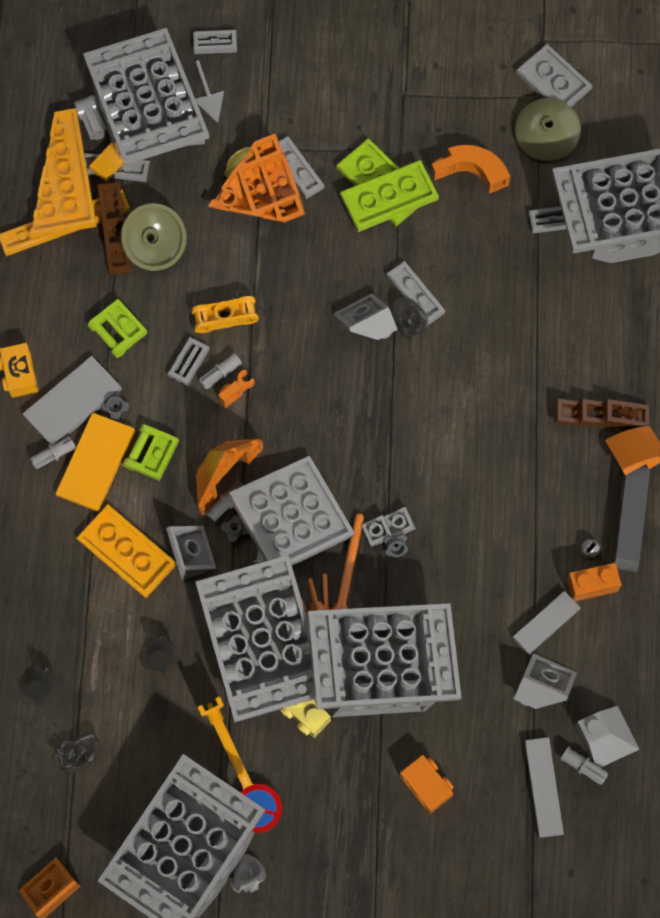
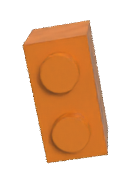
[567,563,622,601]
[400,755,454,814]

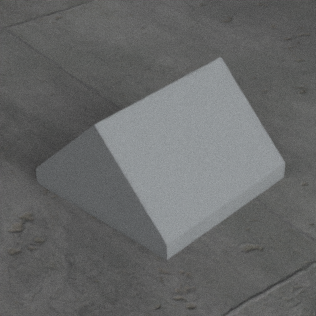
[166,526,217,580]

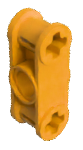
[191,296,259,333]

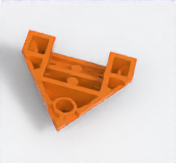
[208,134,305,223]
[196,439,263,515]

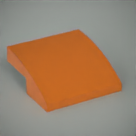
[605,426,660,475]

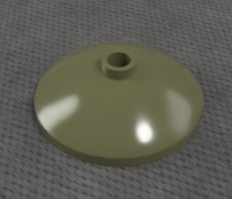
[515,98,581,162]
[121,203,186,271]

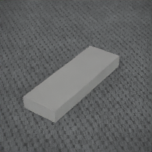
[279,136,324,199]
[387,261,445,326]
[513,591,581,656]

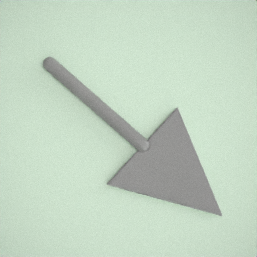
[195,60,224,123]

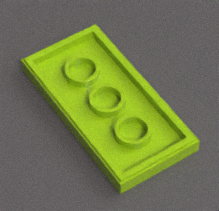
[336,138,418,227]
[340,160,439,232]

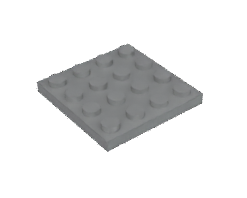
[228,456,355,565]

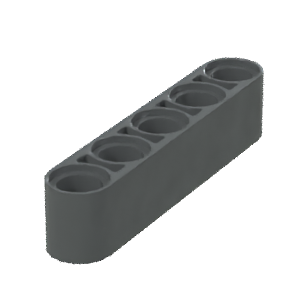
[613,464,650,572]

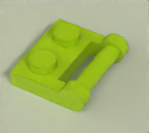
[88,299,147,358]
[122,424,179,481]

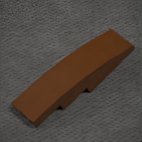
[98,182,132,275]
[554,399,650,428]

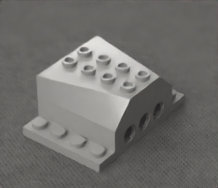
[83,28,209,165]
[552,149,660,263]
[196,555,315,722]
[307,604,461,717]
[98,754,266,918]

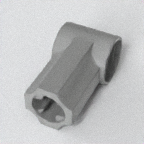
[73,95,108,140]

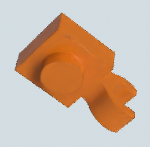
[218,370,255,409]

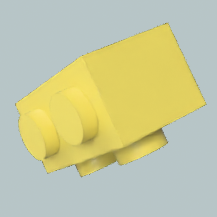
[280,700,331,738]

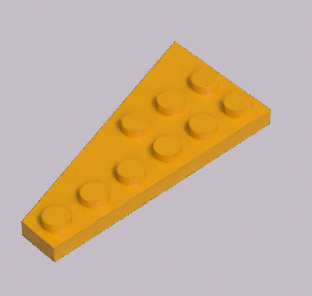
[30,108,97,239]

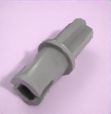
[199,353,242,389]
[30,436,76,469]
[561,747,608,785]

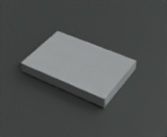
[516,44,593,107]

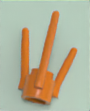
[301,574,330,617]

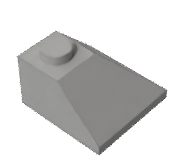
[334,294,398,340]
[514,653,577,709]
[574,706,639,768]

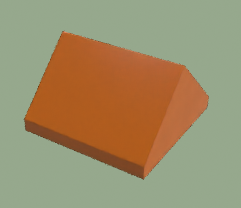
[18,857,81,918]

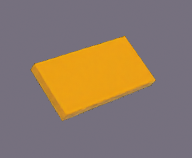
[56,413,135,512]
[76,504,177,599]

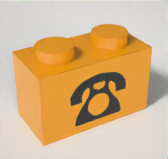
[0,343,39,398]

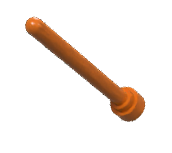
[331,513,364,610]

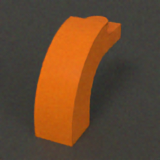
[431,145,510,193]

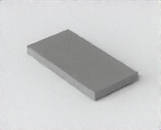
[23,356,122,446]

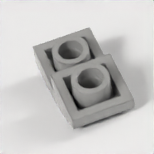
[362,507,416,546]

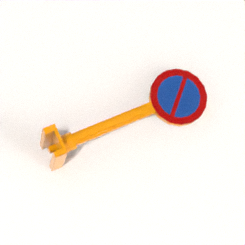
[198,696,282,833]

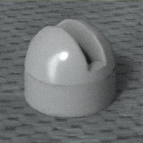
[581,539,600,559]

